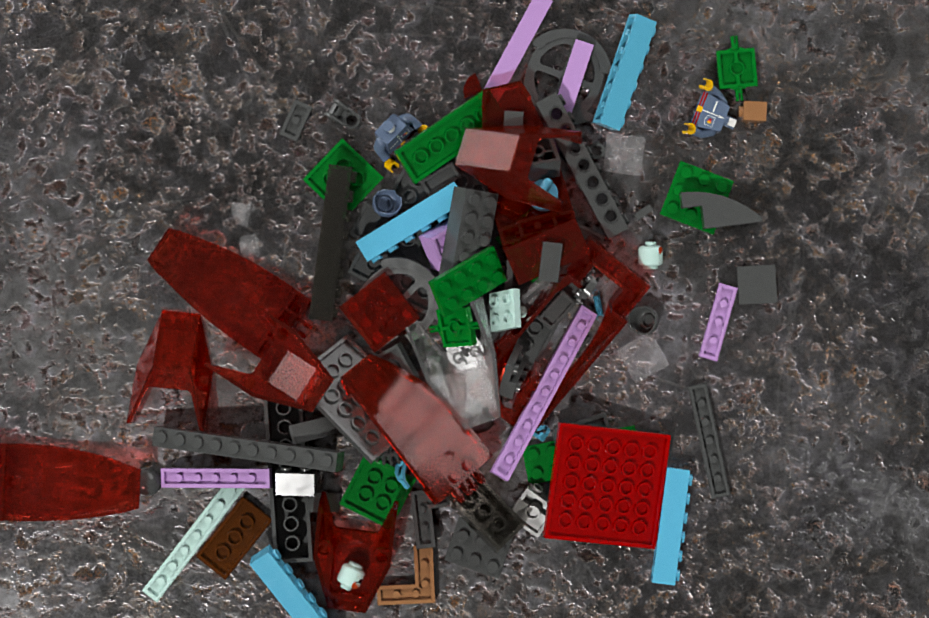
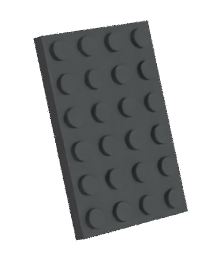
[291,334,426,464]

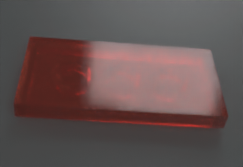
[503,218,591,285]

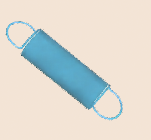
[593,290,604,322]

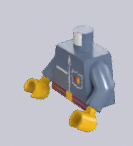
[682,78,737,139]
[374,113,428,173]

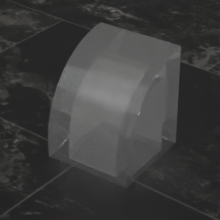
[231,202,253,228]

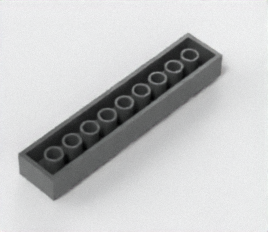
[261,368,315,563]

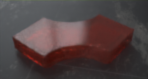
[485,330,516,363]

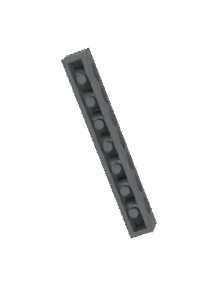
[534,92,629,239]

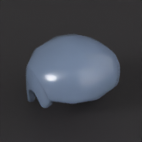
[372,189,402,218]

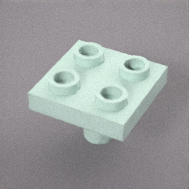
[489,288,527,332]

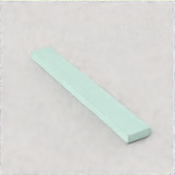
[142,488,245,602]

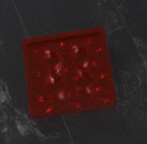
[339,272,420,352]

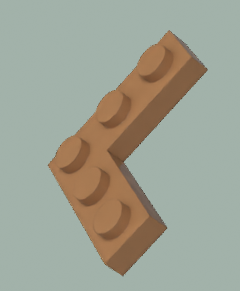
[377,545,435,605]

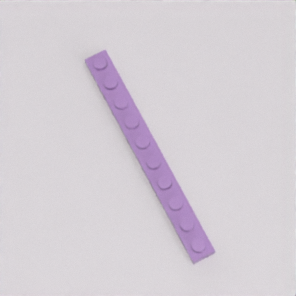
[490,305,597,481]

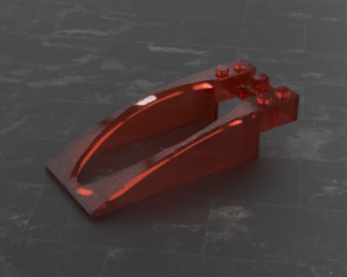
[469,235,651,430]

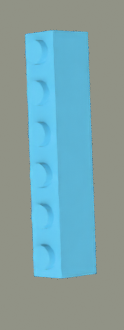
[592,14,657,131]
[356,182,457,263]
[650,467,693,586]
[250,545,328,618]

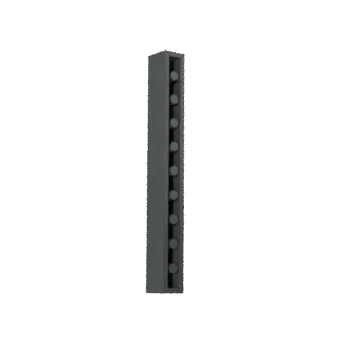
[152,426,345,472]

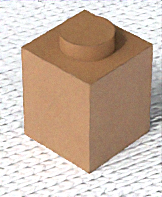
[738,101,767,123]

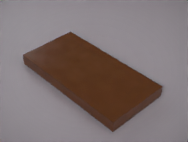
[196,496,271,580]

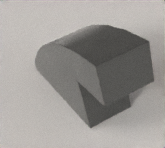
[679,192,762,229]
[289,416,340,445]

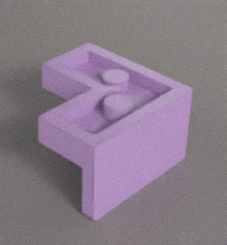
[419,218,449,271]

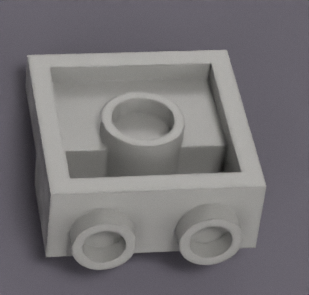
[506,483,548,538]

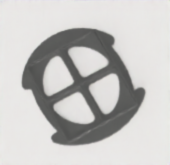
[515,29,611,125]
[346,257,439,354]

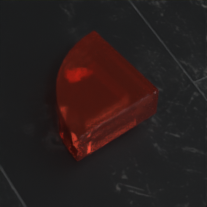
[463,73,482,99]

